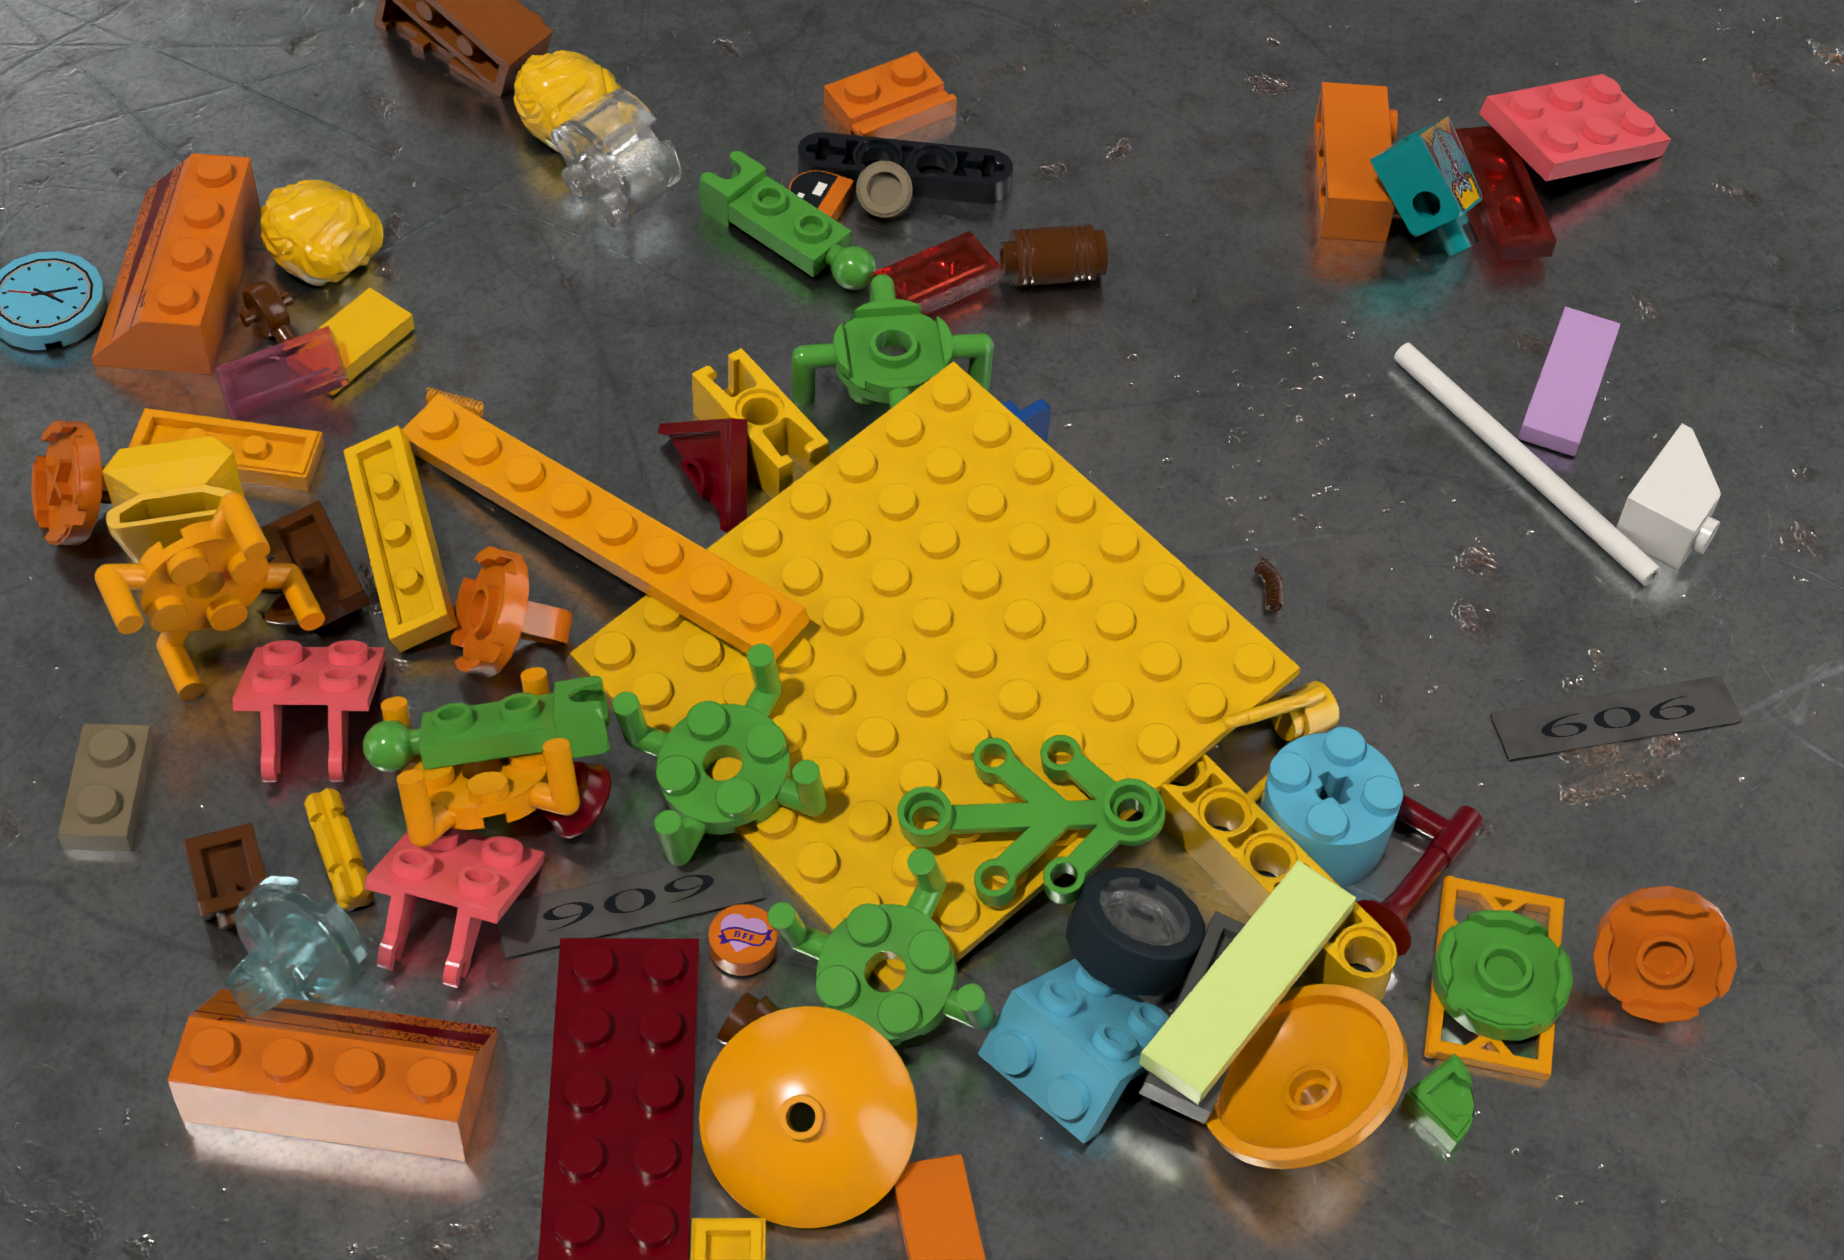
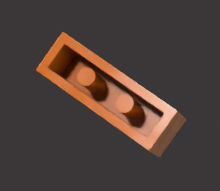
[1314,82,1401,242]

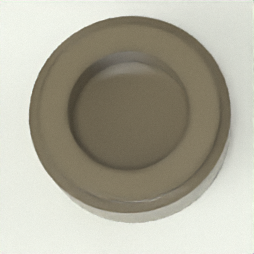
[856,161,913,220]

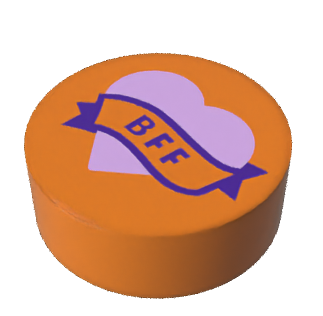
[708,904,778,976]

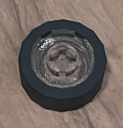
[1065,867,1205,996]

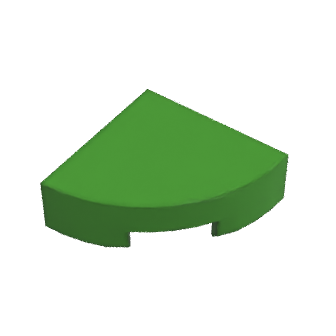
[1401,1054,1474,1154]

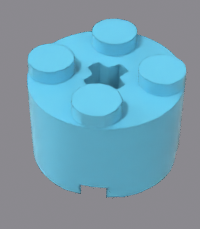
[1260,727,1403,887]

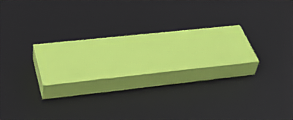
[1139,860,1356,1105]

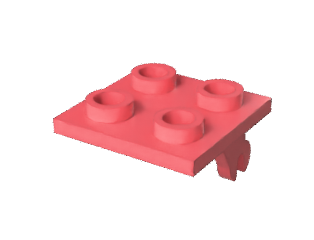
[232,640,386,782]
[365,828,545,989]

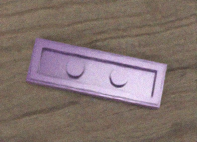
[1518,306,1621,457]

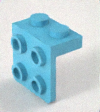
[978,959,1169,1144]

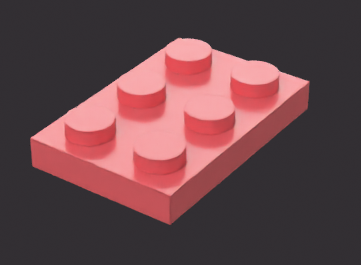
[1479,74,1671,181]

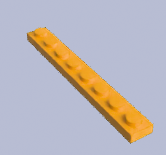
[402,393,810,660]

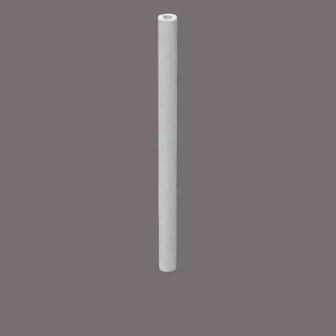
[1394,343,1661,586]

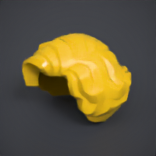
[513,50,629,153]
[260,179,383,286]

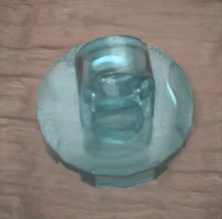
[224,876,367,1016]

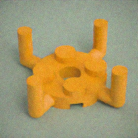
[94,492,325,701]
[381,667,580,848]

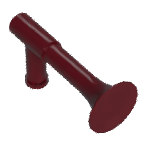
[1357,791,1483,957]

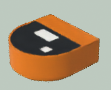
[789,170,854,221]

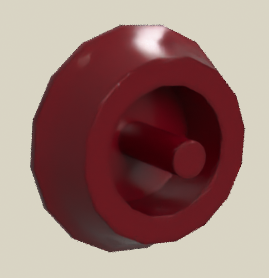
[543,761,612,838]

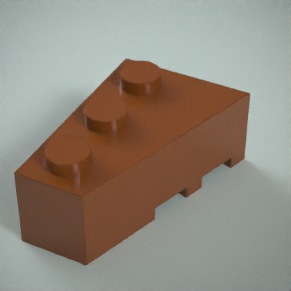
[374,0,553,98]

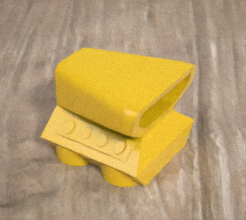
[102,435,245,577]

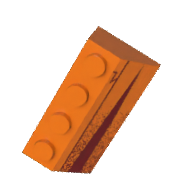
[91,153,260,375]
[167,989,498,1162]

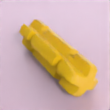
[304,788,374,911]

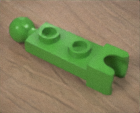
[698,151,877,291]
[363,676,611,772]

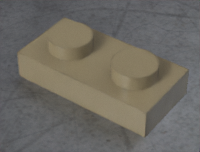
[58,723,154,851]

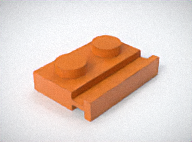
[823,51,957,139]

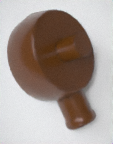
[239,281,299,351]

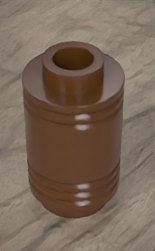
[999,224,1108,287]

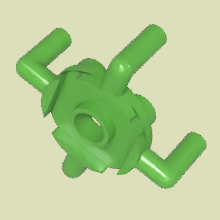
[792,274,994,409]
[612,644,827,866]
[768,848,995,1046]

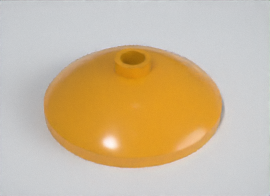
[1205,984,1408,1169]
[699,1006,918,1229]

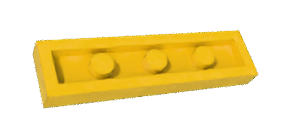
[343,425,458,652]

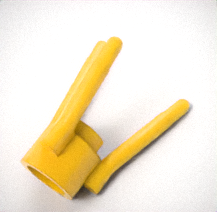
[1224,681,1340,803]

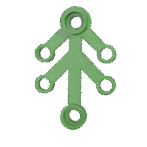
[897,735,1165,907]

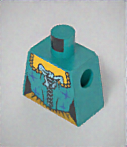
[1370,116,1482,256]

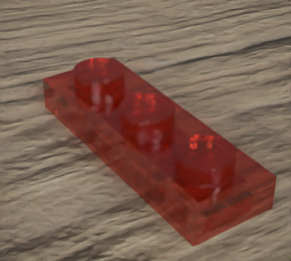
[1455,126,1557,262]

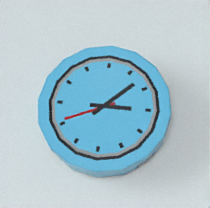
[0,251,107,350]

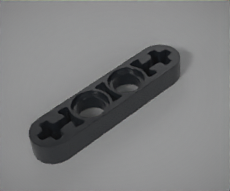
[798,132,1013,204]

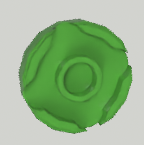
[1431,910,1573,1041]

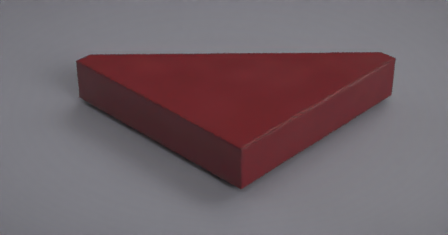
[658,418,747,533]

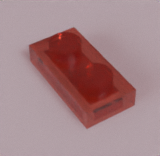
[873,231,1001,315]

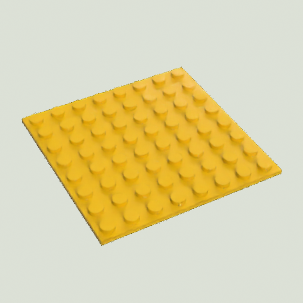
[570,361,1300,992]

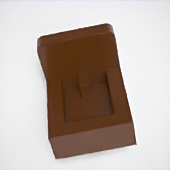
[183,822,273,929]

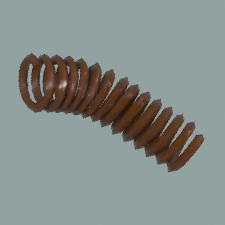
[1254,556,1283,612]

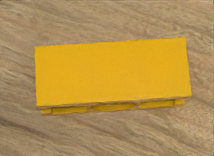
[692,348,829,499]

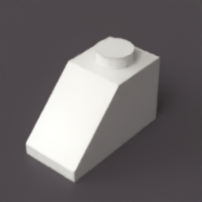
[1616,423,1721,570]

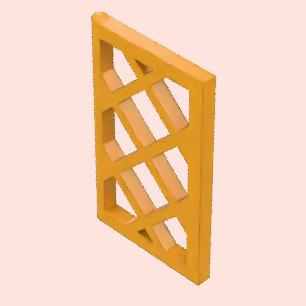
[1424,876,1565,1081]

